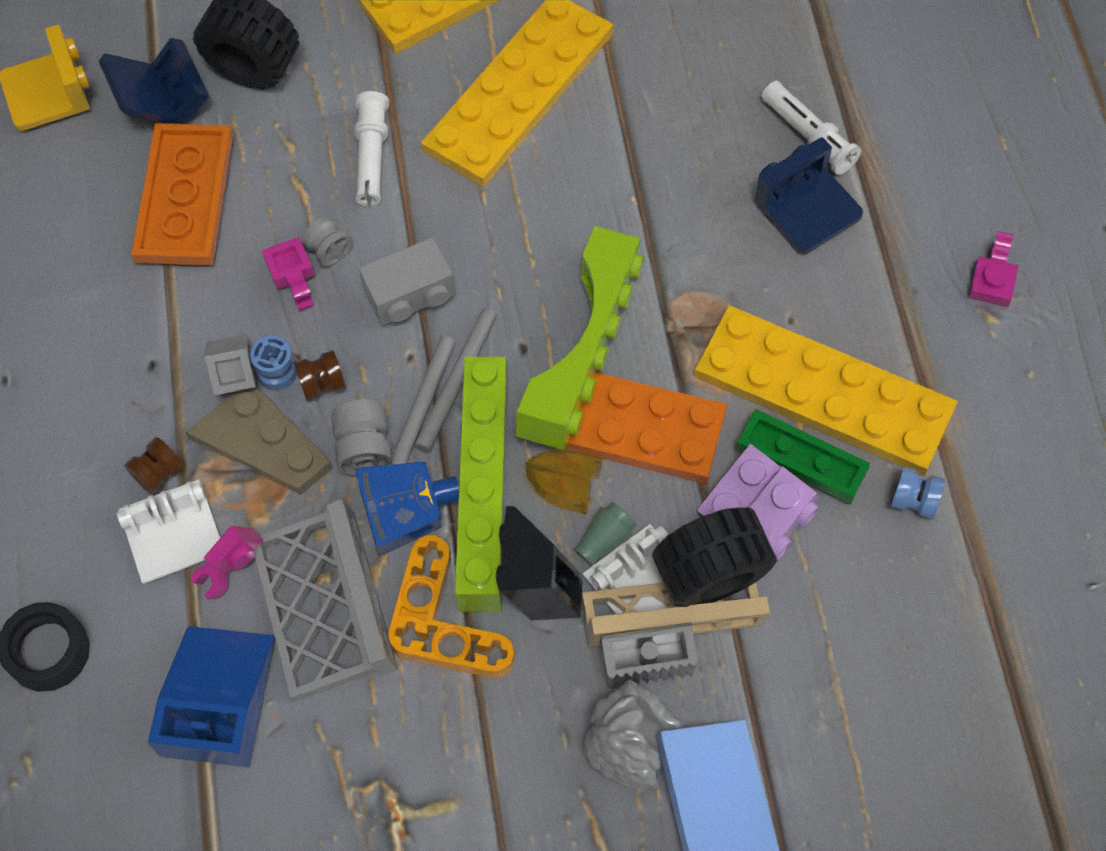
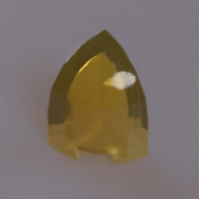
[525,450,603,515]

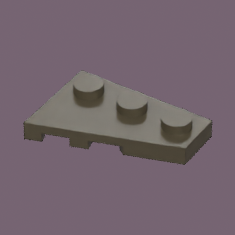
[186,387,333,495]

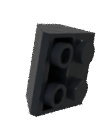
[496,506,583,620]

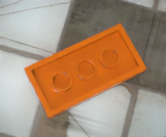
[131,123,234,266]
[565,372,727,484]

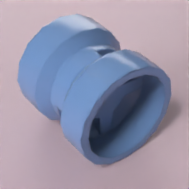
[250,335,297,390]
[890,466,945,519]

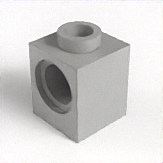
[204,334,256,396]

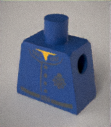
[355,462,459,556]

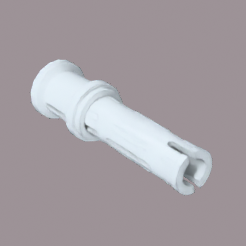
[761,81,861,175]
[354,91,389,206]

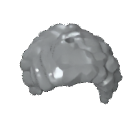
[583,680,681,790]

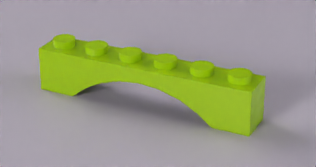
[516,226,645,450]
[455,357,508,612]

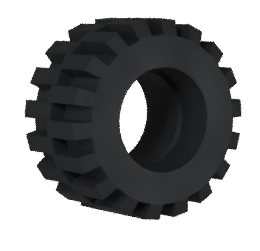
[193,0,300,90]
[652,507,777,607]

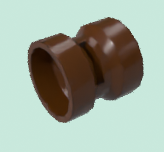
[294,350,346,401]
[124,437,185,495]

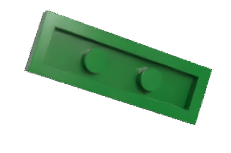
[736,409,871,505]

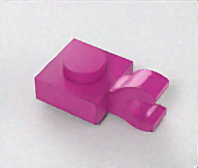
[968,231,1019,307]
[262,237,315,311]
[190,525,263,599]

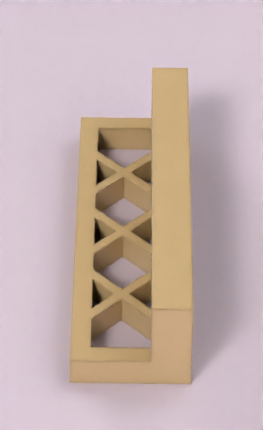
[581,583,770,647]

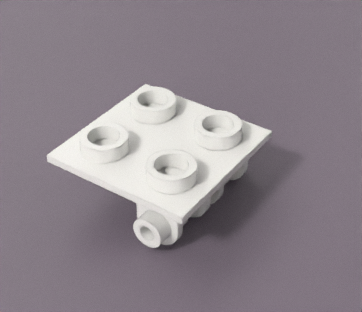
[117,479,220,584]
[583,524,671,614]

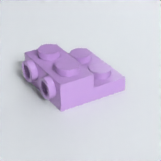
[697,444,820,561]

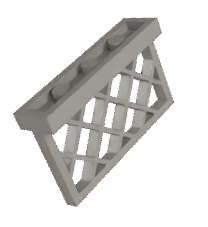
[254,499,398,702]

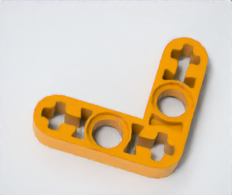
[388,535,515,678]

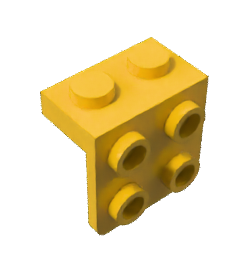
[0,24,91,131]

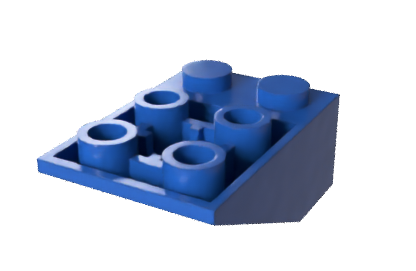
[148,626,275,767]

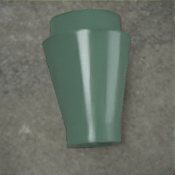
[574,502,637,566]

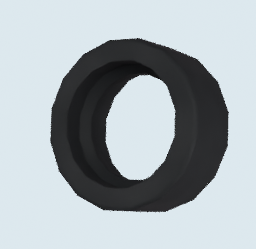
[0,602,90,692]

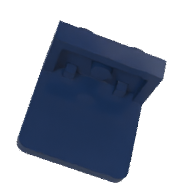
[99,38,209,124]
[755,137,863,253]

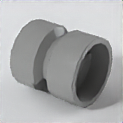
[331,399,392,477]

